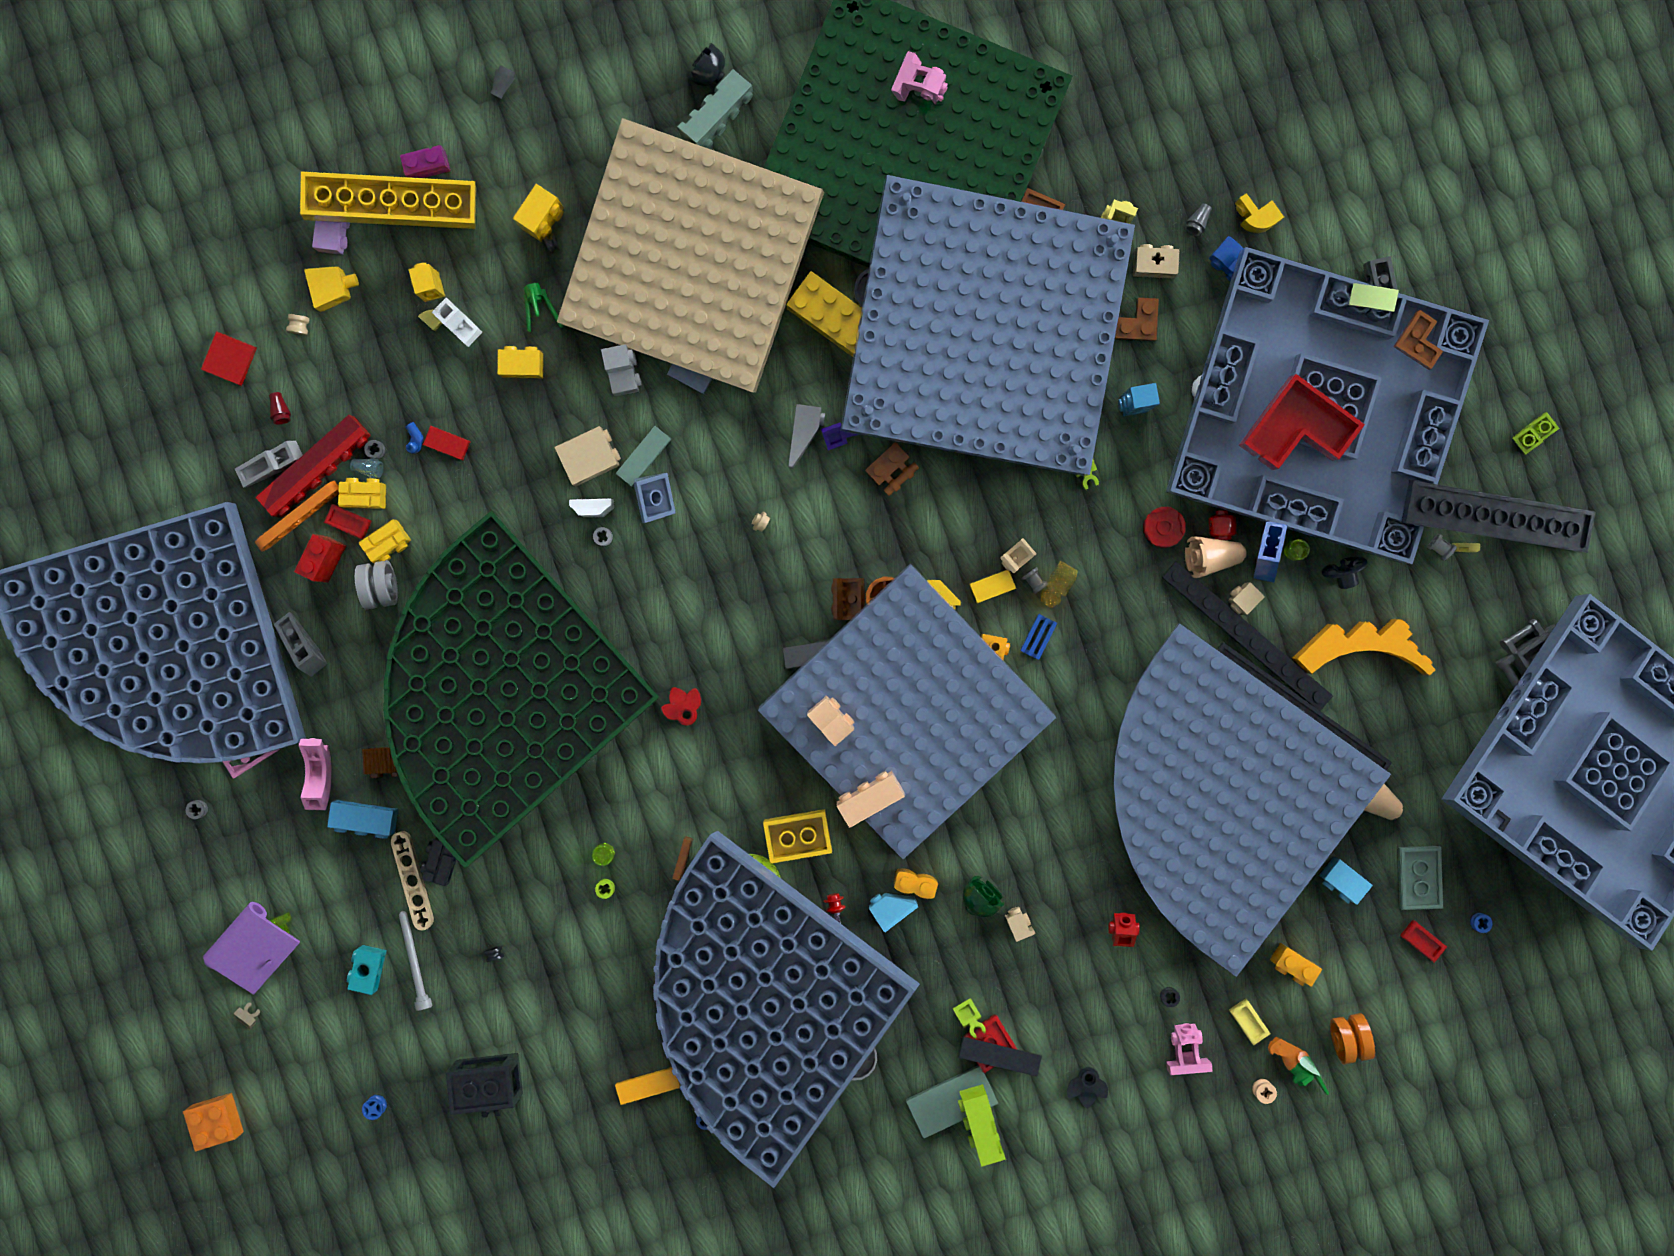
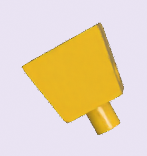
[304,267,359,312]

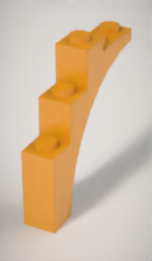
[1292,619,1436,675]

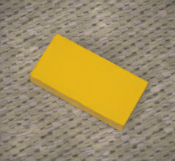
[970,570,1016,603]

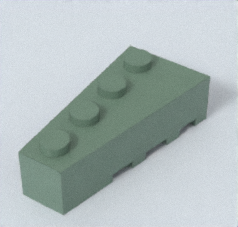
[677,69,753,149]

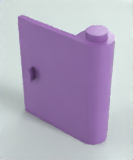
[203,902,300,995]

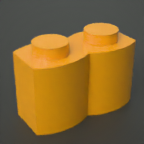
[893,869,938,899]

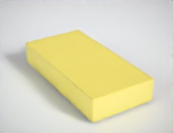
[1229,998,1270,1046]

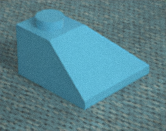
[869,893,918,932]

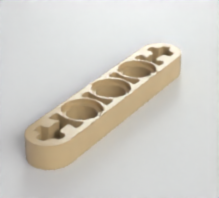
[391,831,434,930]

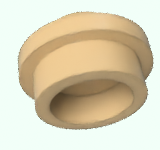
[752,512,770,532]

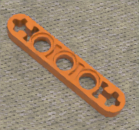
[255,481,339,551]

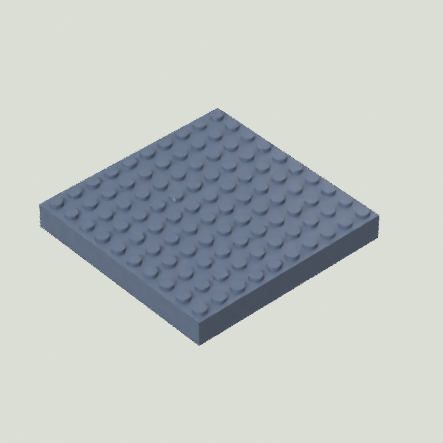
[758,563,1056,859]

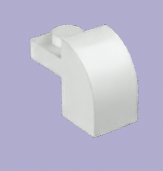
[432,298,482,347]

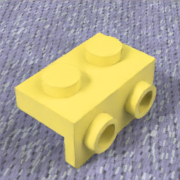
[1101,199,1138,224]

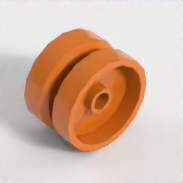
[1330,1013,1375,1065]

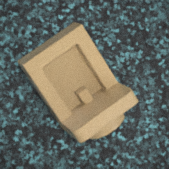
[1000,539,1036,573]

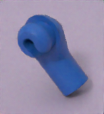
[405,422,424,453]

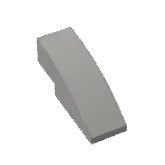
[235,441,303,488]

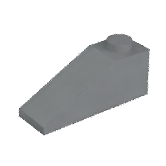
[789,404,825,469]

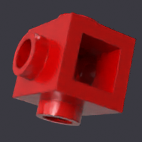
[1108,913,1140,947]

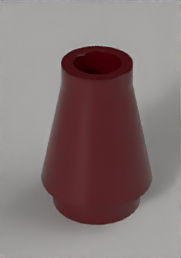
[269,392,291,425]

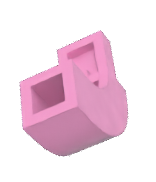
[299,738,331,810]

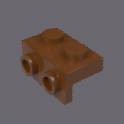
[831,578,865,620]

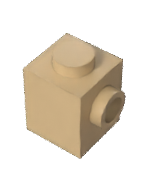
[1228,582,1265,615]

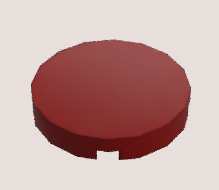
[1144,507,1186,548]

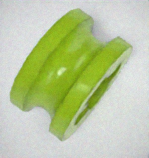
[595,879,615,899]

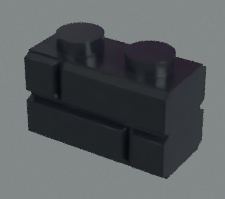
[420,837,456,886]

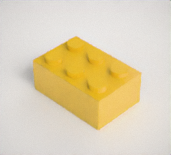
[763,809,832,864]

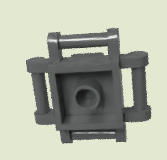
[1496,619,1556,688]

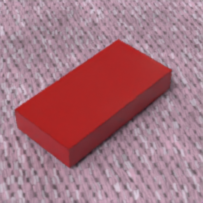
[423,426,470,460]
[324,504,372,539]
[1400,920,1447,963]

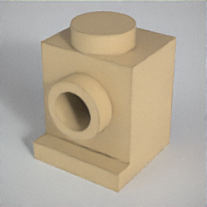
[1005,907,1035,942]

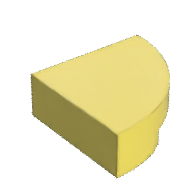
[418,310,442,331]
[1452,543,1480,553]

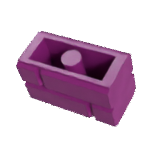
[400,145,451,178]

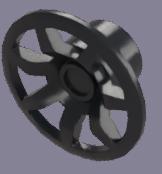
[1321,557,1368,589]

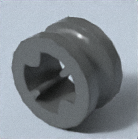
[364,440,385,459]
[185,800,208,819]

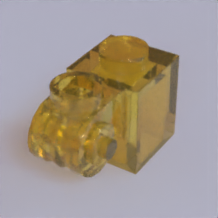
[1040,561,1078,608]

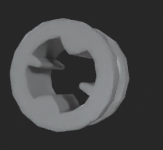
[593,527,613,546]

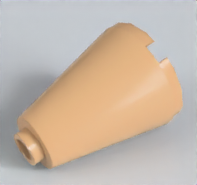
[1185,536,1246,578]
[1364,784,1403,820]

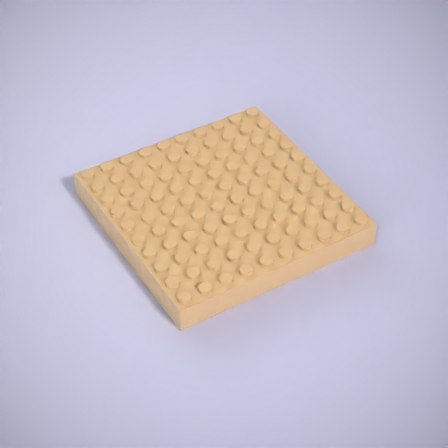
[557,118,824,393]

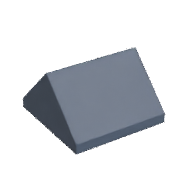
[634,473,676,523]

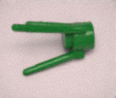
[523,283,563,332]

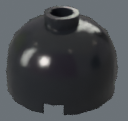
[686,43,725,87]

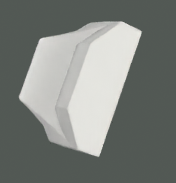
[569,499,614,517]

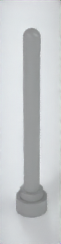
[399,911,432,1011]

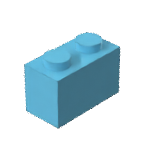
[1319,857,1373,905]

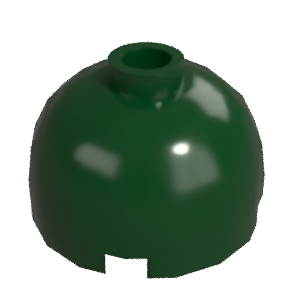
[963,876,1004,917]

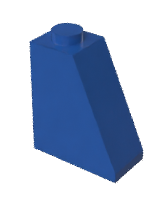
[1254,521,1288,583]

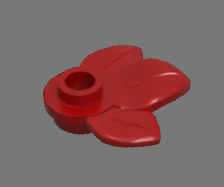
[661,687,701,725]

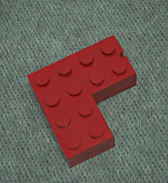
[1239,374,1365,470]

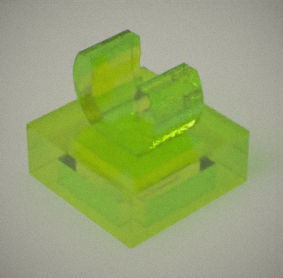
[269,912,292,933]

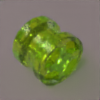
[1284,539,1309,561]
[592,843,615,866]

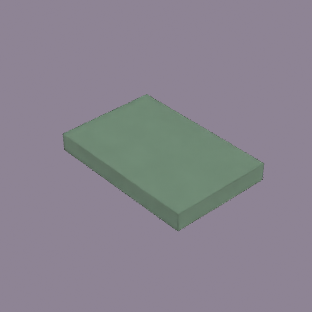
[1398,846,1443,910]

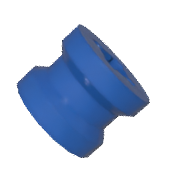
[362,1095,387,1120]

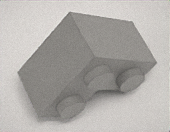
[601,344,642,396]

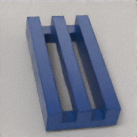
[1020,614,1057,660]

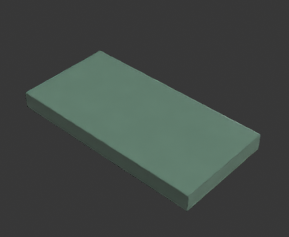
[906,1065,998,1138]

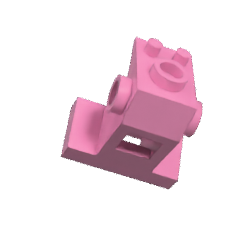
[891,51,948,104]
[1166,1023,1212,1075]

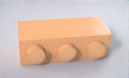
[837,771,905,828]

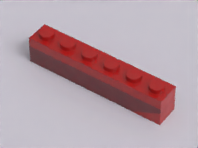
[255,415,371,517]

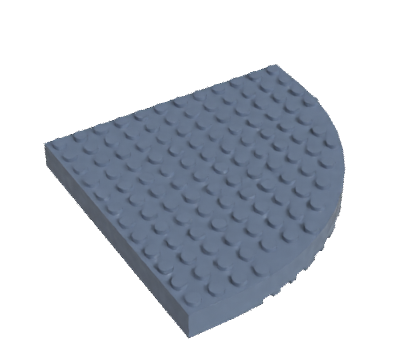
[0,502,306,763]
[1114,623,1391,977]
[654,831,920,1188]

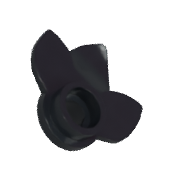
[1066,1067,1108,1109]

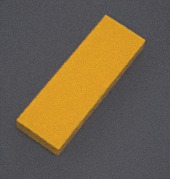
[615,1067,681,1105]

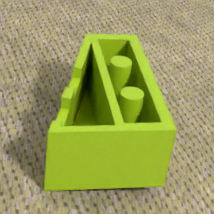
[958,1084,1006,1167]

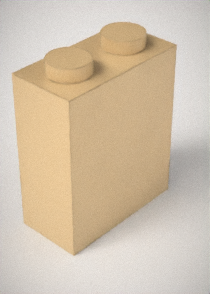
[555,426,621,487]

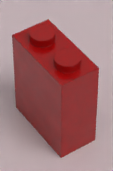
[294,534,346,583]

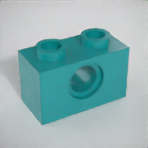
[347,945,387,995]

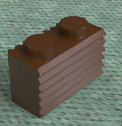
[362,747,399,778]

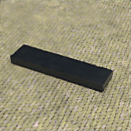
[957,1036,1042,1076]

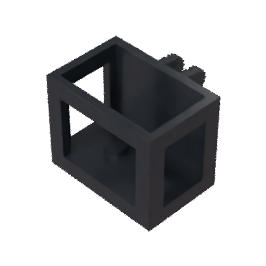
[445,1053,523,1118]

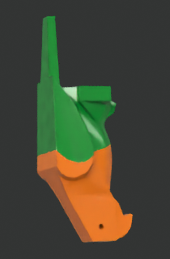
[1268,1037,1330,1095]

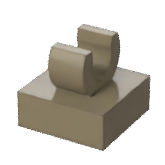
[234,1003,260,1030]

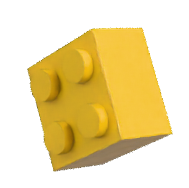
[513,184,564,242]

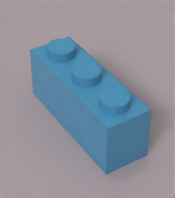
[1118,383,1160,416]
[328,800,398,838]

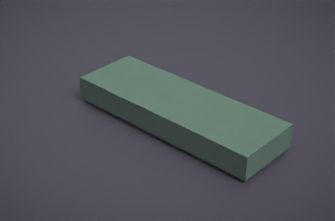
[616,426,672,487]

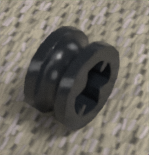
[543,233,561,254]
[484,946,505,962]
[1160,987,1180,1007]

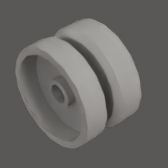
[355,560,398,610]

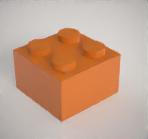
[183,1093,244,1151]

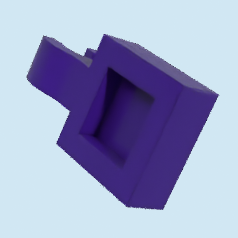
[821,422,858,450]

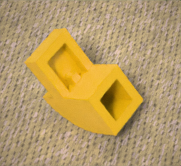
[1235,193,1284,233]

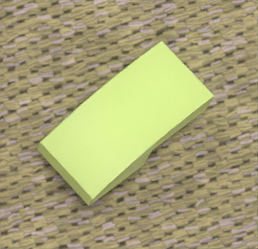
[1349,283,1399,312]

